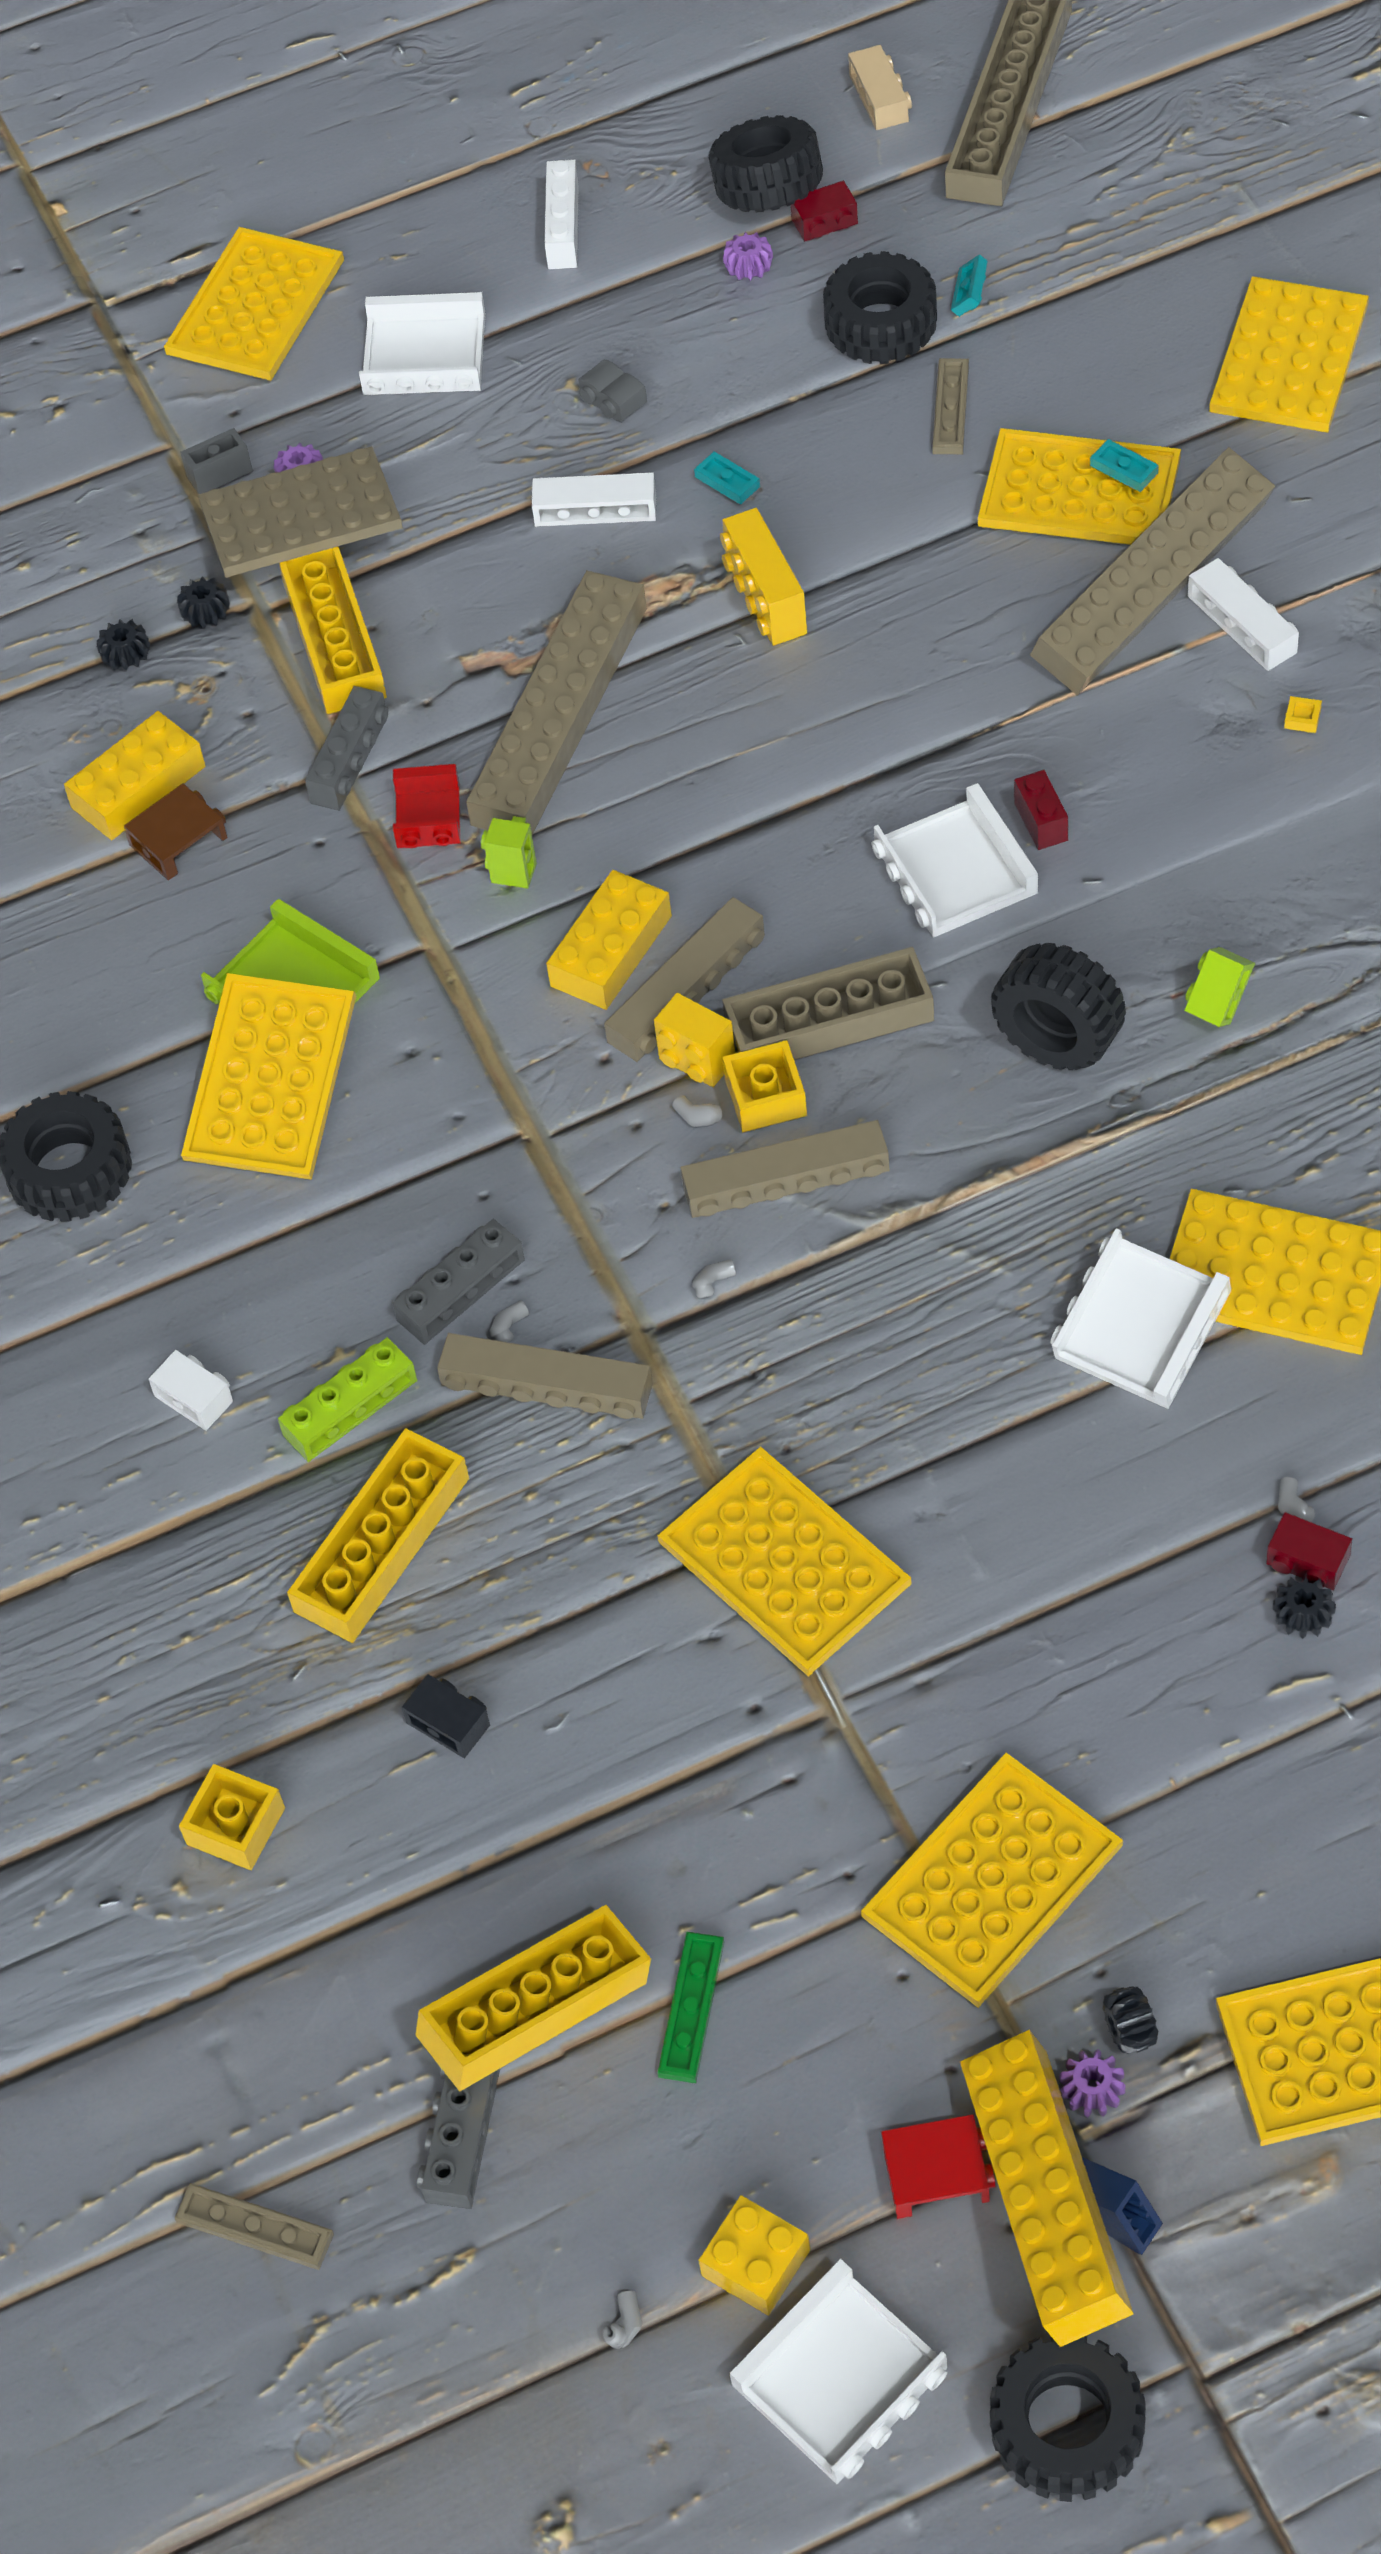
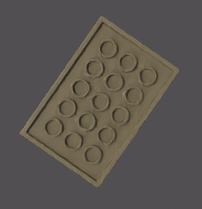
[198,446,403,578]

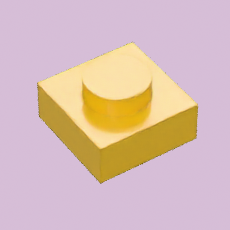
[1284,696,1322,733]

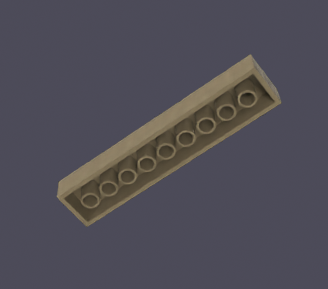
[945,0,1072,206]
[1030,447,1275,696]
[466,570,647,835]

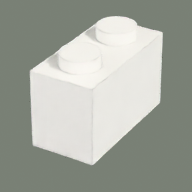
[149,1350,233,1431]

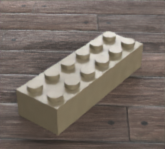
[722,947,934,1060]

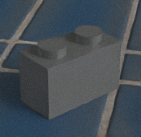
[180,428,253,494]

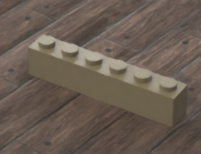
[604,897,765,1062]
[680,1120,890,1218]
[437,1333,653,1419]

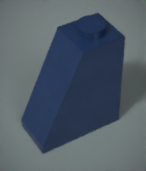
[1082,2157,1163,2255]

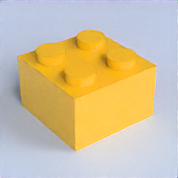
[654,993,735,1088]
[722,1040,807,1133]
[179,1764,285,1871]
[698,2195,810,2316]

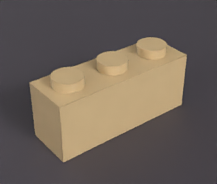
[848,45,912,130]

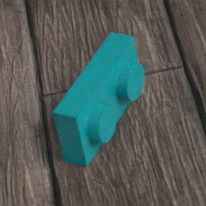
[951,254,988,317]
[1090,439,1159,492]
[694,451,760,505]

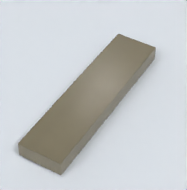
[933,358,969,455]
[175,2183,334,2270]

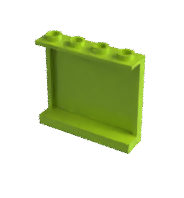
[201,898,380,1004]

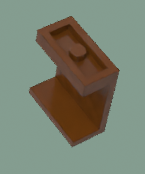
[124,783,228,881]

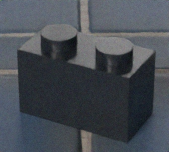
[402,1674,490,1759]

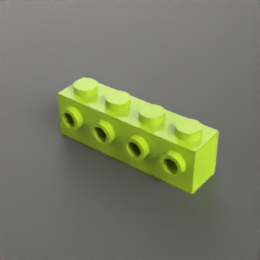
[278,1337,417,1462]

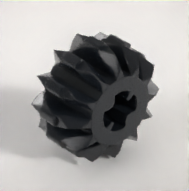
[177,576,230,629]
[97,619,150,671]
[1273,1574,1336,1639]
[1102,1986,1159,2054]

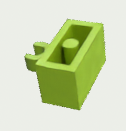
[481,816,537,889]
[1184,947,1255,1027]

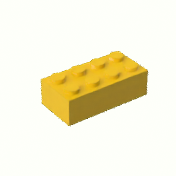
[720,507,807,646]
[64,711,206,841]
[546,869,672,1010]

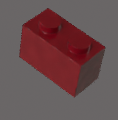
[790,180,858,242]
[1014,770,1068,850]
[1266,1512,1353,1591]

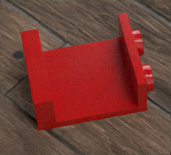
[393,764,461,848]
[881,2114,996,2219]

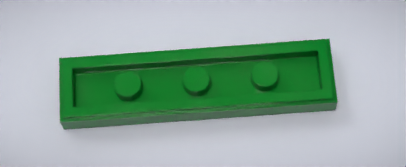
[657,1932,725,2083]

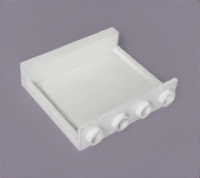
[359,292,486,395]
[871,783,1038,938]
[1050,1228,1231,1409]
[730,2259,947,2484]

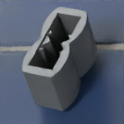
[578,359,647,422]

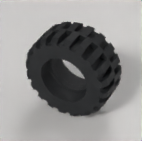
[708,115,823,212]
[823,251,937,364]
[991,943,1126,1071]
[0,1091,132,1222]
[990,2336,1146,2502]

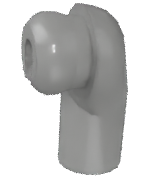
[672,1095,722,1127]
[692,1259,736,1298]
[490,1300,529,1342]
[1278,1477,1315,1522]
[603,2291,642,2349]

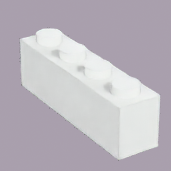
[545,160,579,269]
[532,472,656,527]
[1188,558,1299,671]

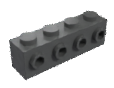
[305,686,389,811]
[393,1218,525,1345]
[417,2069,500,2209]

